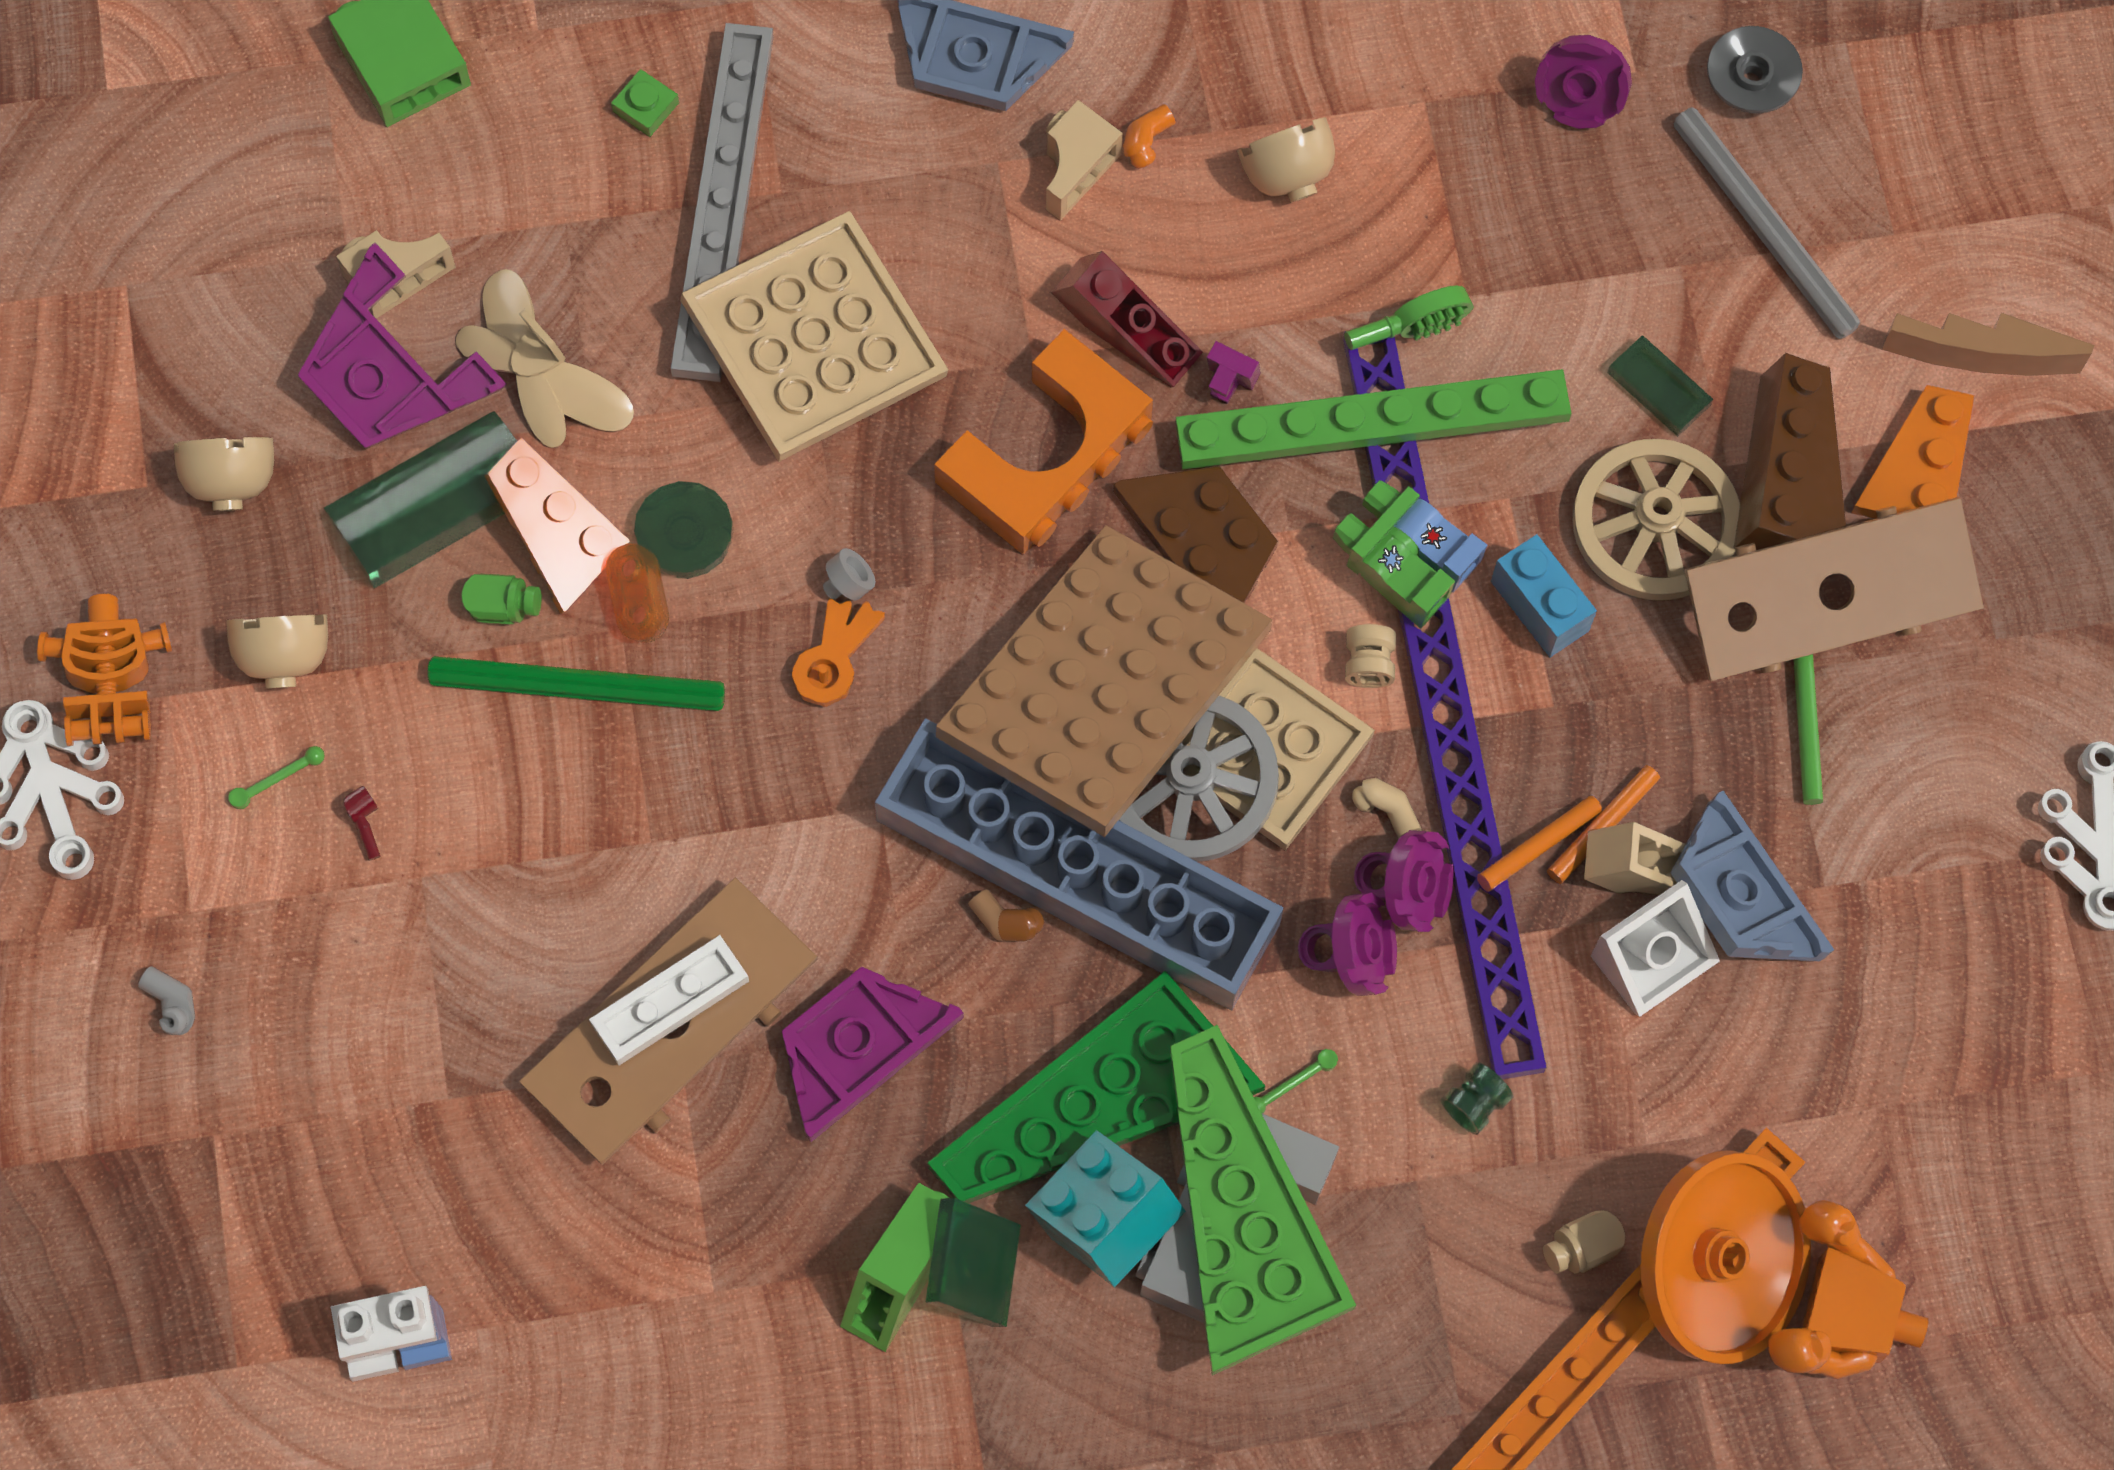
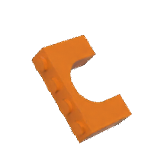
[934,329,1153,555]

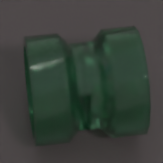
[1441,1062,1514,1135]

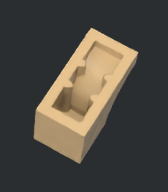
[1046,100,1123,221]
[336,230,456,319]
[1584,822,1686,895]

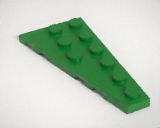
[927,971,1266,1206]

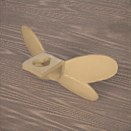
[456,269,634,448]

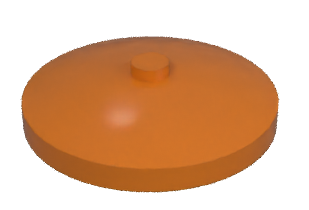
[1640,1151,1811,1364]

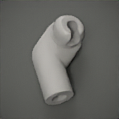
[138,966,196,1035]

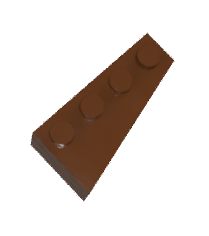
[1734,353,1846,550]

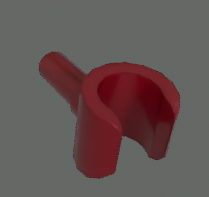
[344,786,381,861]

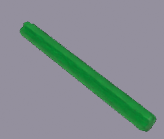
[427,656,725,711]

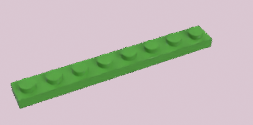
[1175,369,1572,469]

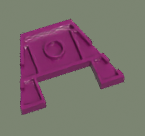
[298,242,506,449]

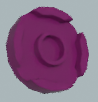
[1535,35,1632,129]
[1354,830,1454,932]
[1298,893,1397,996]

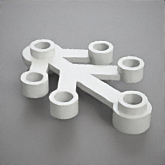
[0,700,124,880]
[2038,741,2114,931]

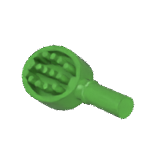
[1344,285,1474,350]

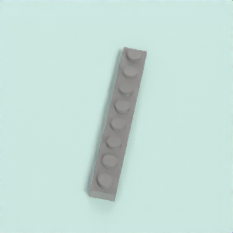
[671,23,774,382]

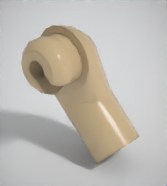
[1352,778,1421,839]

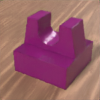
[1207,341,1261,404]

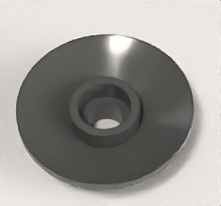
[1707,26,1803,113]

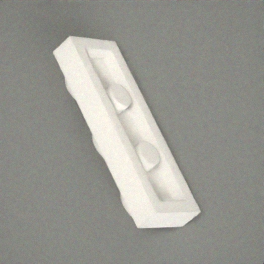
[589,935,749,1066]

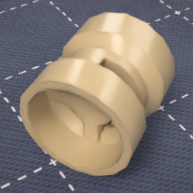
[1345,624,1396,688]

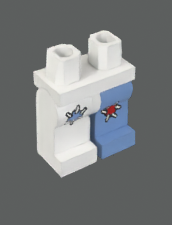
[331,1286,452,1382]

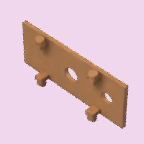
[1684,497,1984,681]
[519,877,818,1165]

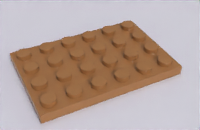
[936,525,1272,837]

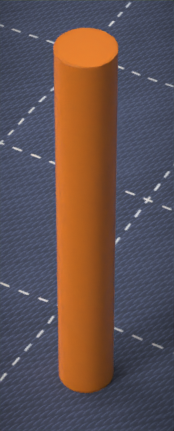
[1547,765,1660,884]
[1477,796,1602,892]

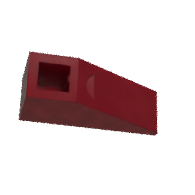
[1051,251,1203,388]

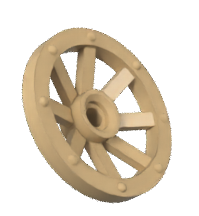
[1573,439,1740,600]

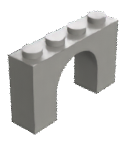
[1135,1113,1339,1324]

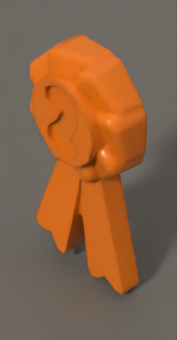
[792,599,885,707]

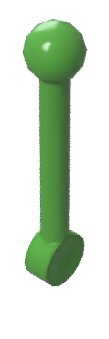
[228,746,325,809]
[1254,1049,1338,1113]

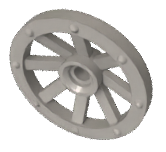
[1119,696,1279,862]

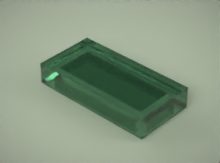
[1607,335,1713,437]

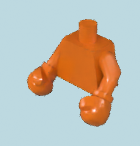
[1769,1200,1929,1379]

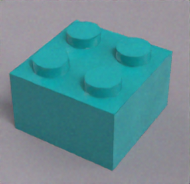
[1025,1130,1186,1288]

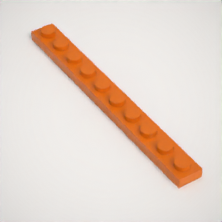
[1451,1127,1806,1470]

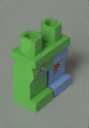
[1333,480,1488,629]

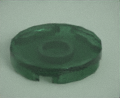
[634,481,734,579]

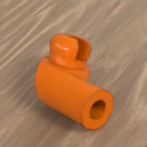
[1123,104,1175,169]

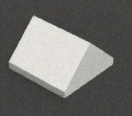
[1591,880,1720,1017]

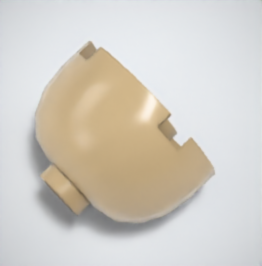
[1237,117,1335,203]
[174,437,274,511]
[226,614,328,688]

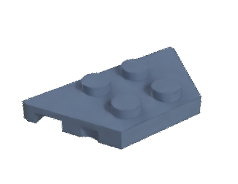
[897,0,1074,111]
[1671,791,1834,962]

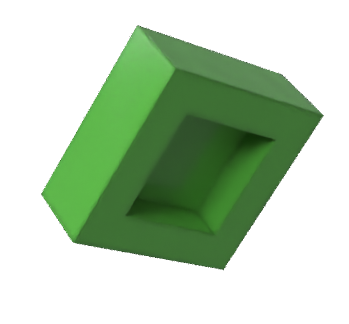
[611,69,679,137]

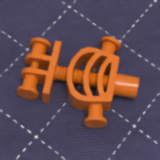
[37,594,172,746]

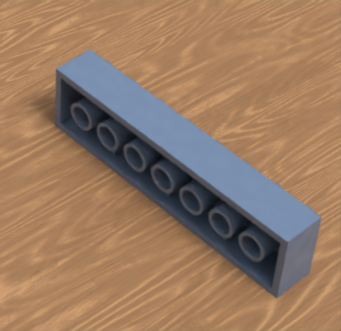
[875,718,1284,1011]

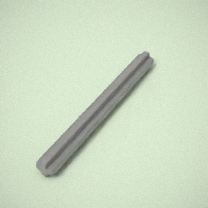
[1674,107,1860,339]

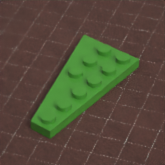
[1170,1025,1356,1376]

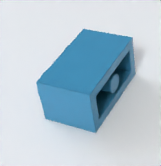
[1491,534,1597,658]

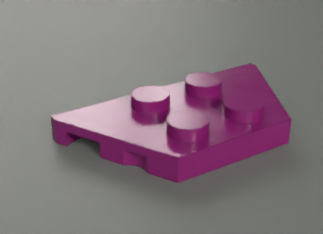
[782,967,964,1142]

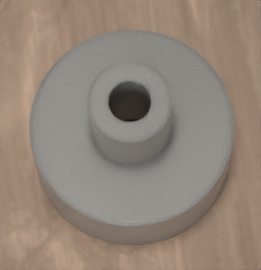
[823,548,875,601]

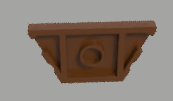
[1113,466,1278,603]

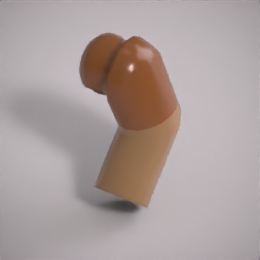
[968,889,1044,942]

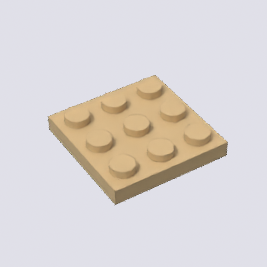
[1169,648,1375,851]

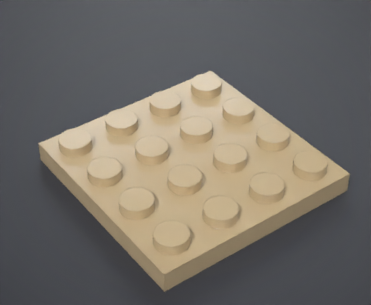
[680,211,948,462]

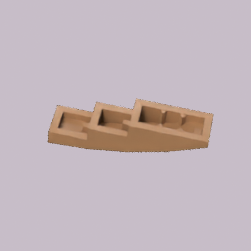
[1882,313,2095,376]

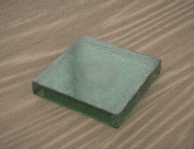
[925,1198,1021,1327]

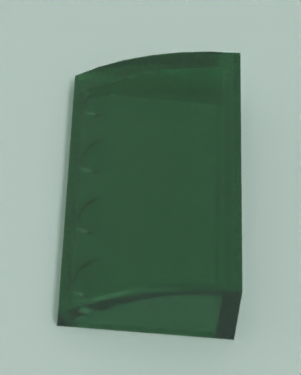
[324,411,517,589]

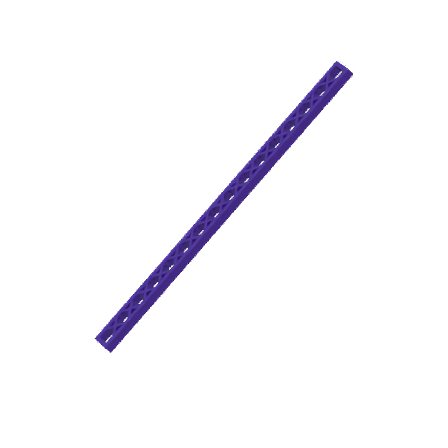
[1343,331,1547,1081]

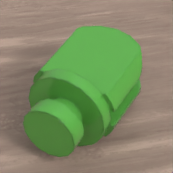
[462,573,542,625]

